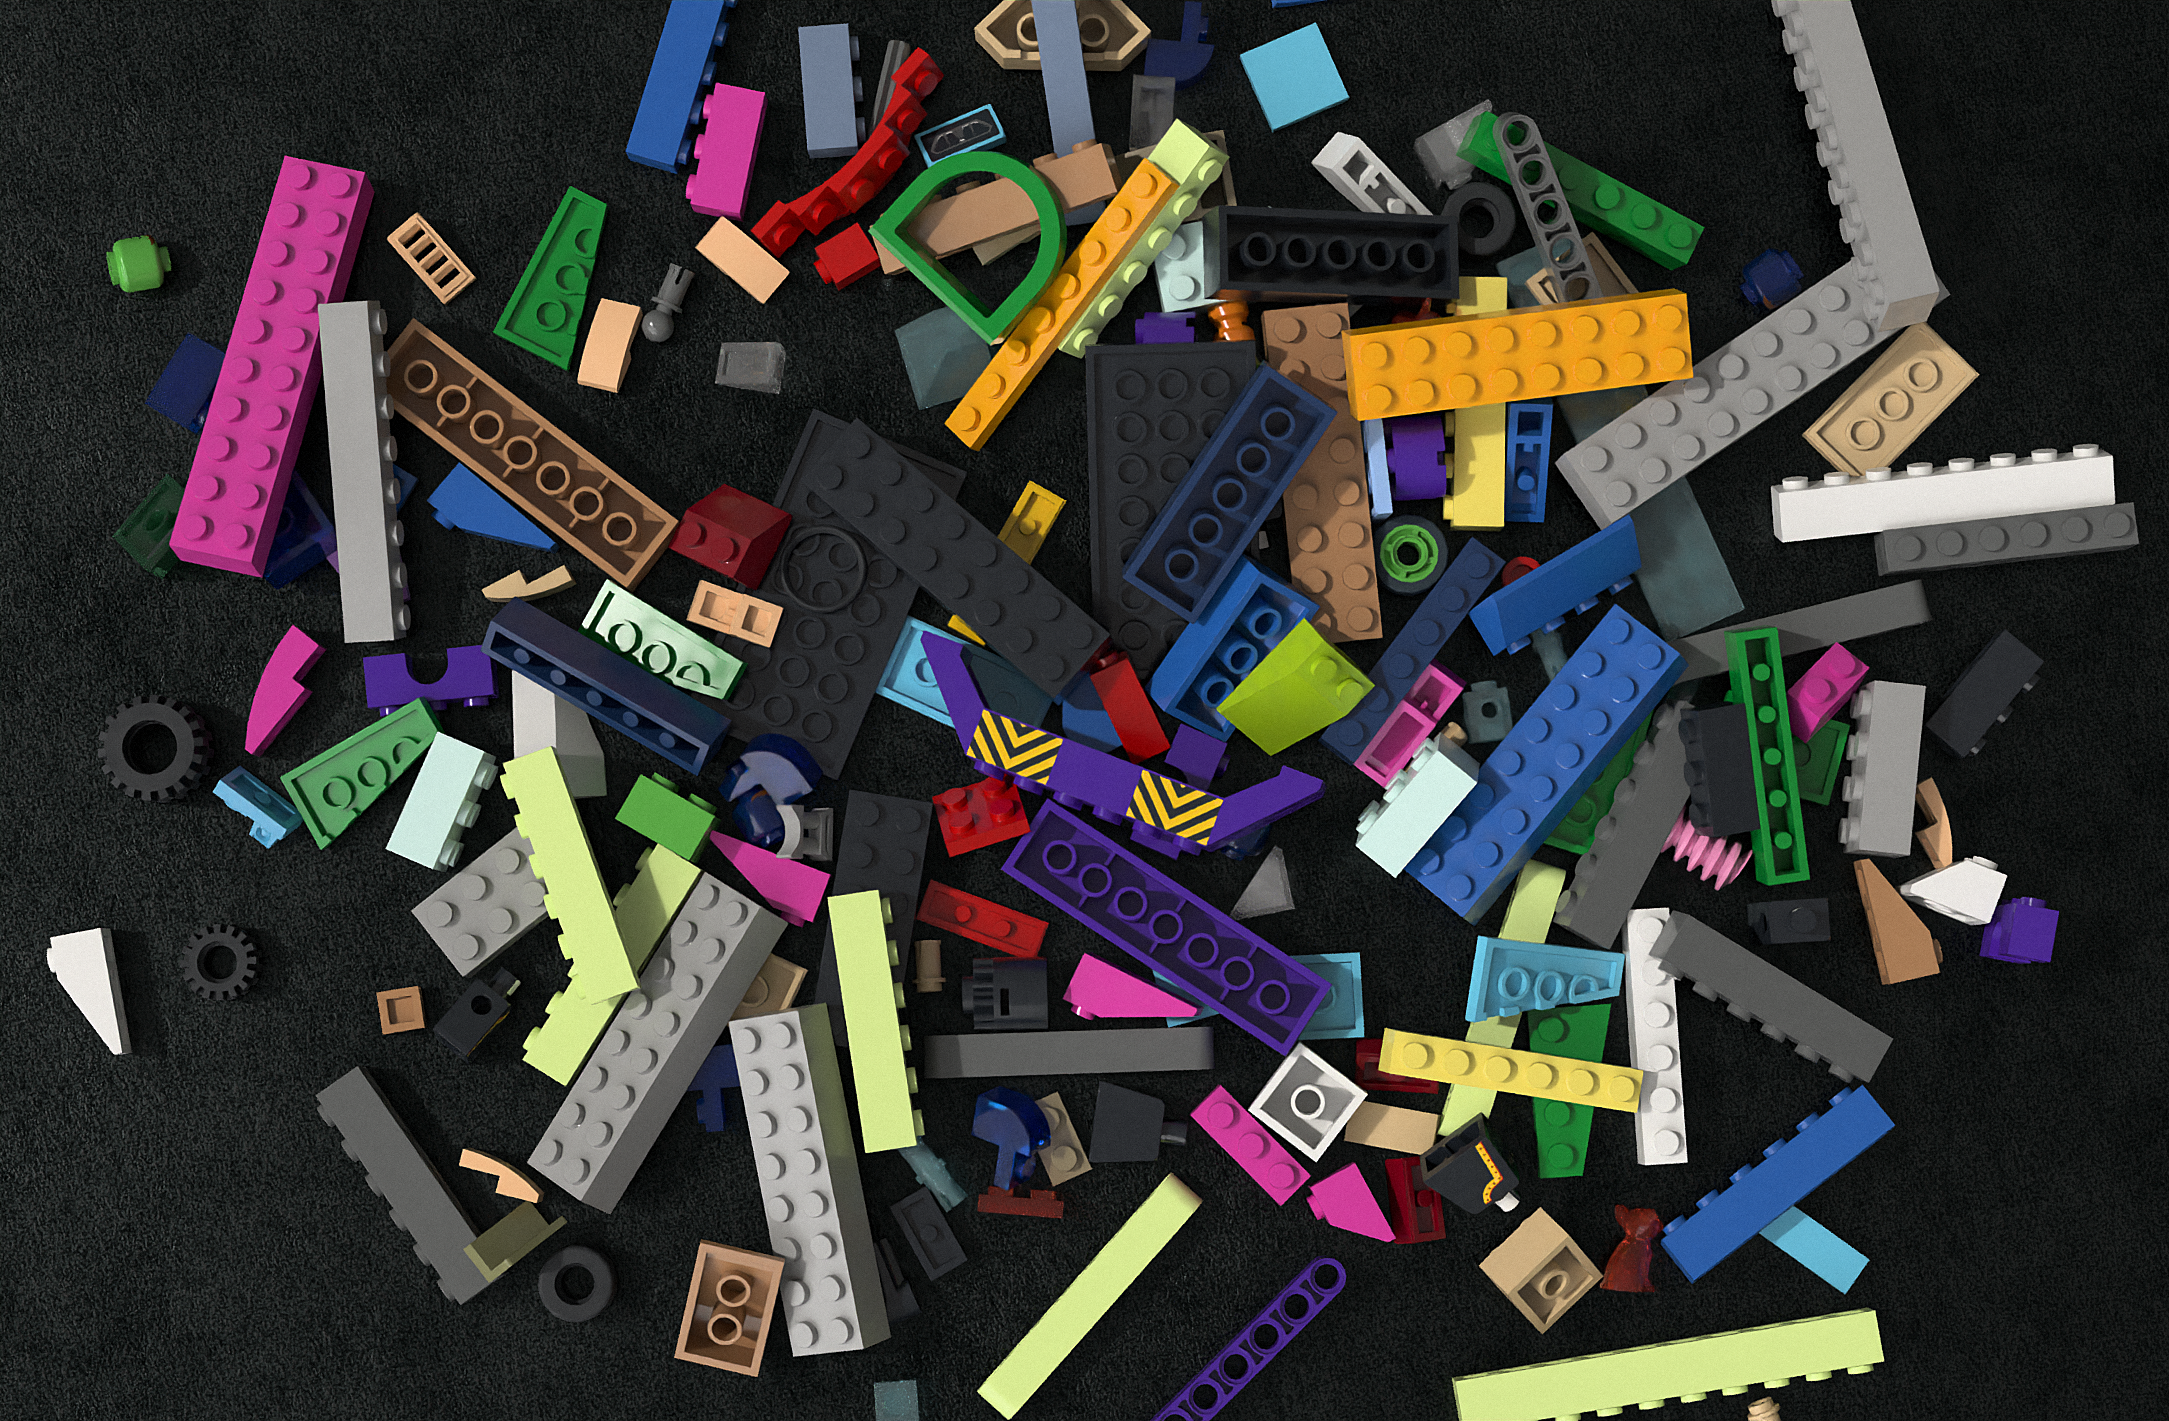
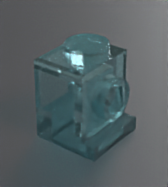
[1462,681,1513,745]

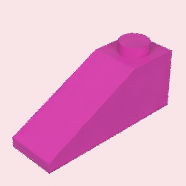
[709,830,833,928]
[1063,952,1204,1020]

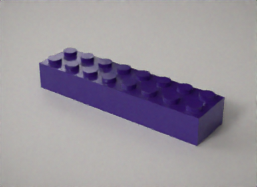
[1001,798,1332,1057]

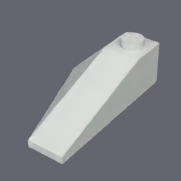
[512,670,607,799]

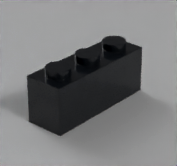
[1921,629,2044,760]
[1678,701,1760,838]

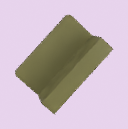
[463,1200,567,1283]

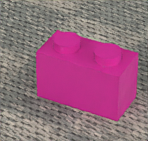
[1786,642,1869,743]

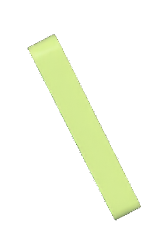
[1437,859,1566,1137]
[977,1172,1203,1420]

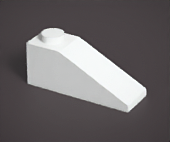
[1311,132,1433,215]
[47,928,132,1055]

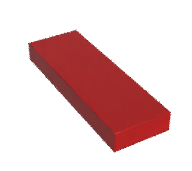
[916,880,1049,957]

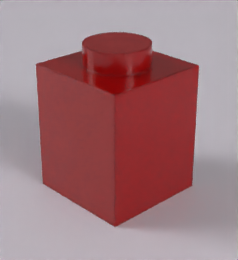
[813,223,881,291]

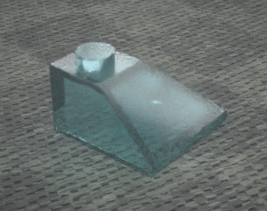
[895,307,991,410]

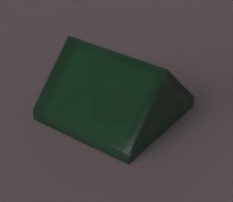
[112,474,185,578]

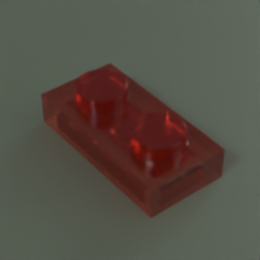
[978,1186,1064,1218]

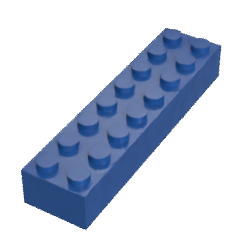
[1403,604,1689,926]

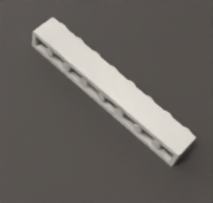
[1771,444,2115,542]

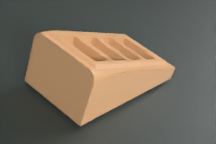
[387,212,476,306]

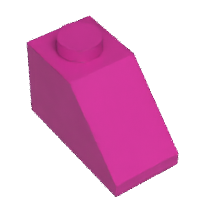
[1306,1162,1396,1242]

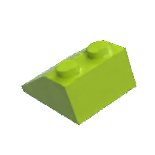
[1216,618,1375,756]

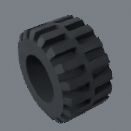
[98,695,214,803]

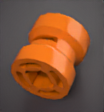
[1207,300,1255,341]

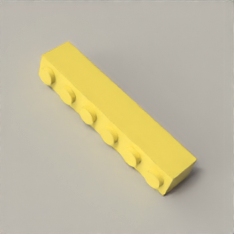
[1443,276,1507,531]
[1378,1028,1643,1113]

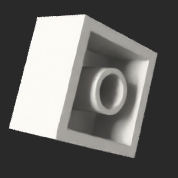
[1248,1041,1368,1162]

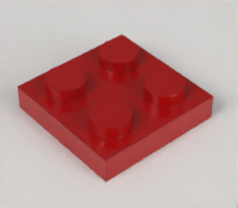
[932,774,1031,857]

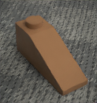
[1853,858,1943,985]

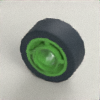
[1372,514,1449,596]

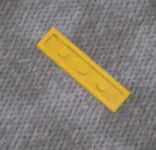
[948,481,1066,646]

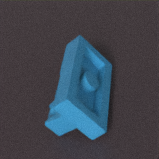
[213,766,304,849]

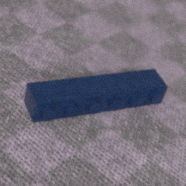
[1318,537,1506,766]
[480,596,732,776]

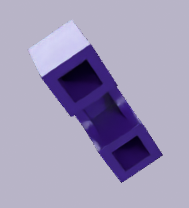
[363,645,499,717]
[1130,723,1231,861]
[1980,897,2059,964]

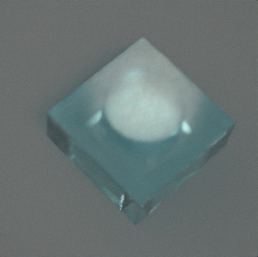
[874,1379,920,1421]

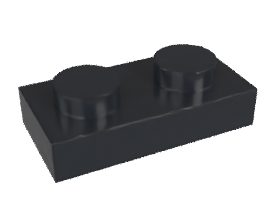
[890,1186,968,1281]

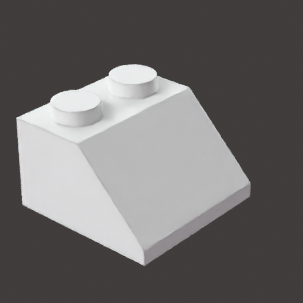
[1895,856,2007,925]

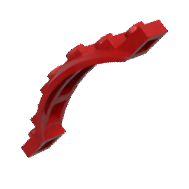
[751,47,944,258]

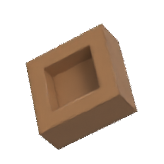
[377,986,427,1034]

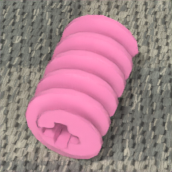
[1660,804,1753,891]

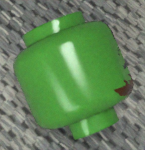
[106,235,171,293]

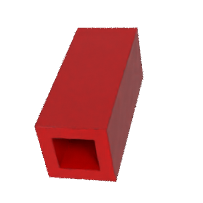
[1089,650,1171,764]

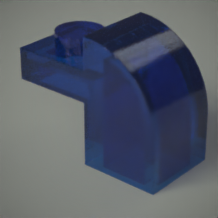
[1143,1,1214,91]
[718,733,823,805]
[686,1044,741,1132]
[971,1086,1051,1190]

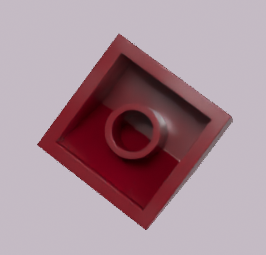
[668,484,793,591]

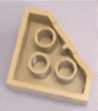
[974,0,1151,71]

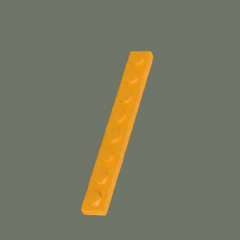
[944,158,1179,451]

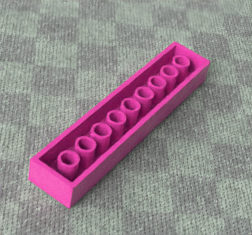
[169,156,375,578]

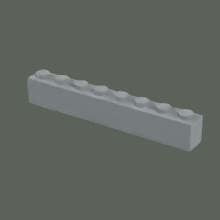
[318,301,411,643]

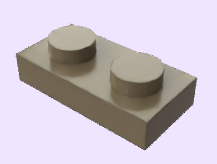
[1019,1091,1092,1186]

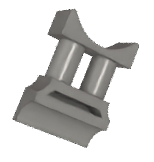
[776,805,833,862]

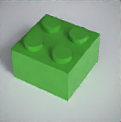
[615,772,722,864]

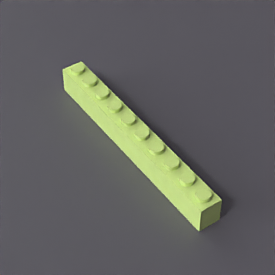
[1452,1308,1884,1421]

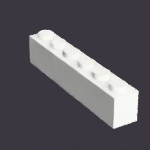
[1621,907,1688,1165]

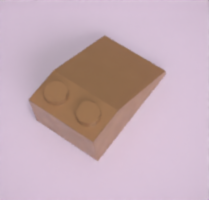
[674,1239,785,1377]

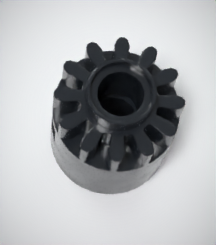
[962,956,1048,1030]

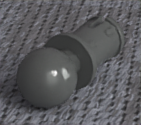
[641,263,695,343]

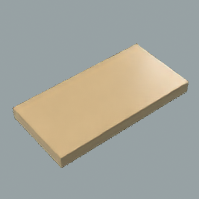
[1802,322,1979,477]

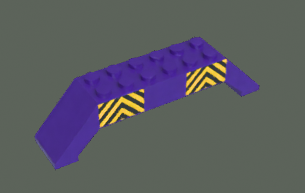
[920,630,1327,856]

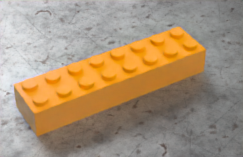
[1342,288,1693,421]

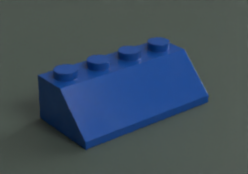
[1468,514,1642,656]
[1144,553,1320,743]

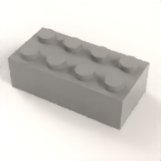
[1838,680,1926,858]
[411,827,602,978]

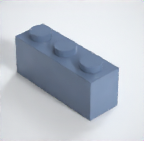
[798,23,866,159]

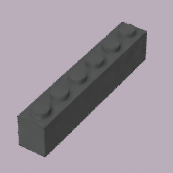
[1874,502,2139,577]
[1552,698,1694,949]
[1648,910,1893,1084]
[316,1066,508,1305]

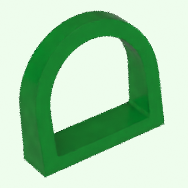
[868,151,1067,345]

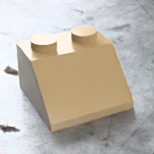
[1479,1207,1603,1334]

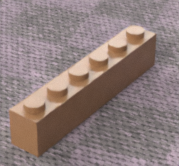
[869,139,1123,275]

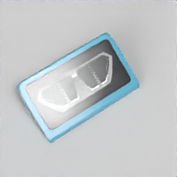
[914,104,1006,168]

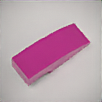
[245,625,326,757]
[1353,658,1467,790]

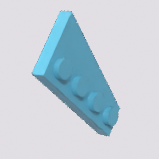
[1465,936,1625,1023]

